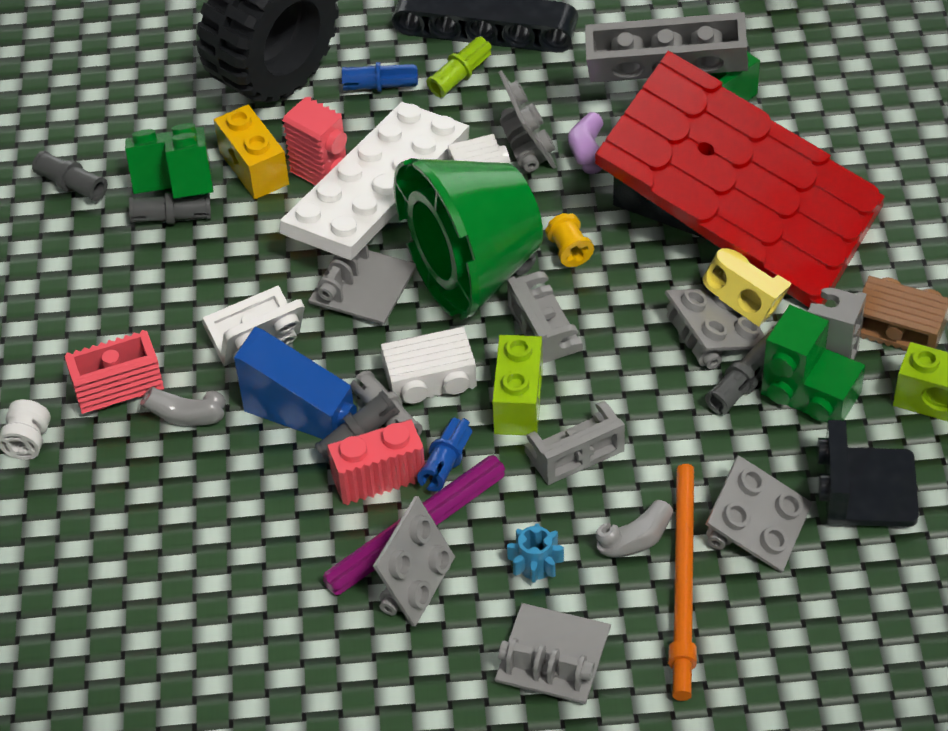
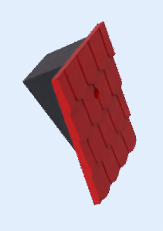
[595,50,885,308]

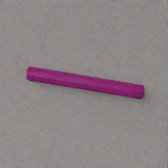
[323,455,505,595]

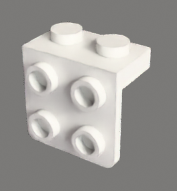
[202,285,305,366]

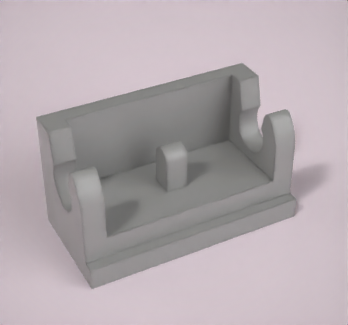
[507,271,583,364]
[807,288,867,360]
[525,401,625,485]

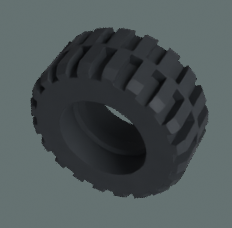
[196,0,339,103]

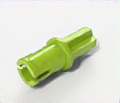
[426,36,492,98]

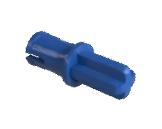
[342,62,418,92]
[417,417,473,492]

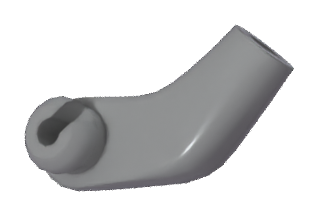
[140,387,226,426]
[596,500,674,557]

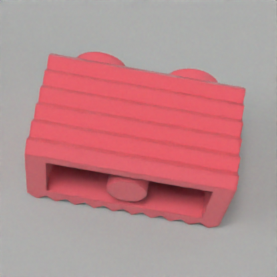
[282,97,347,185]
[64,330,164,414]
[327,419,425,505]

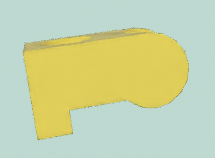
[702,248,792,327]

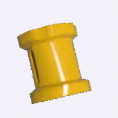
[545,213,594,267]

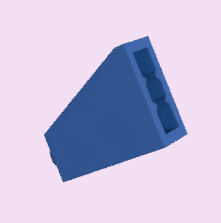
[234,327,357,439]

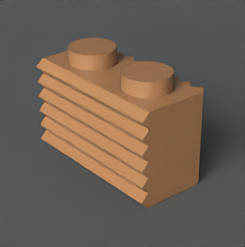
[860,275,948,351]

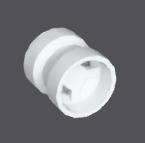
[0,399,51,460]

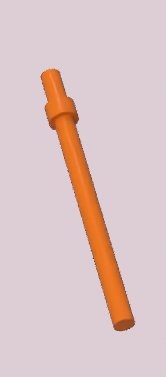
[668,464,697,701]

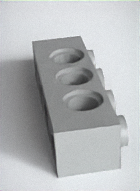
[585,12,748,82]

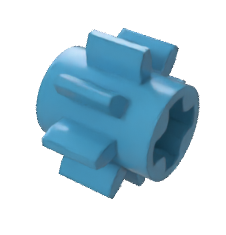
[507,524,564,583]

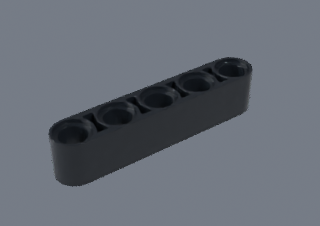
[392,0,579,53]

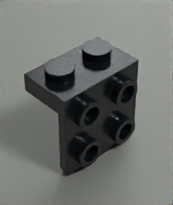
[817,420,919,527]

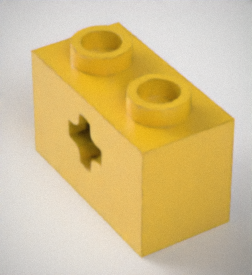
[213,104,289,200]

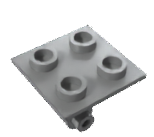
[498,70,556,172]
[308,245,416,325]
[665,289,765,369]
[705,455,812,573]
[373,496,455,626]
[495,603,611,704]

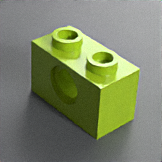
[492,335,543,436]
[893,342,948,422]

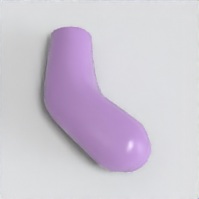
[568,112,603,174]

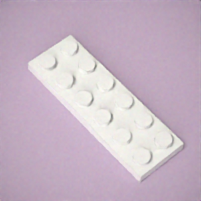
[280,102,469,260]

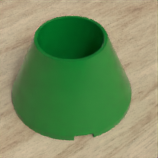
[393,158,543,320]

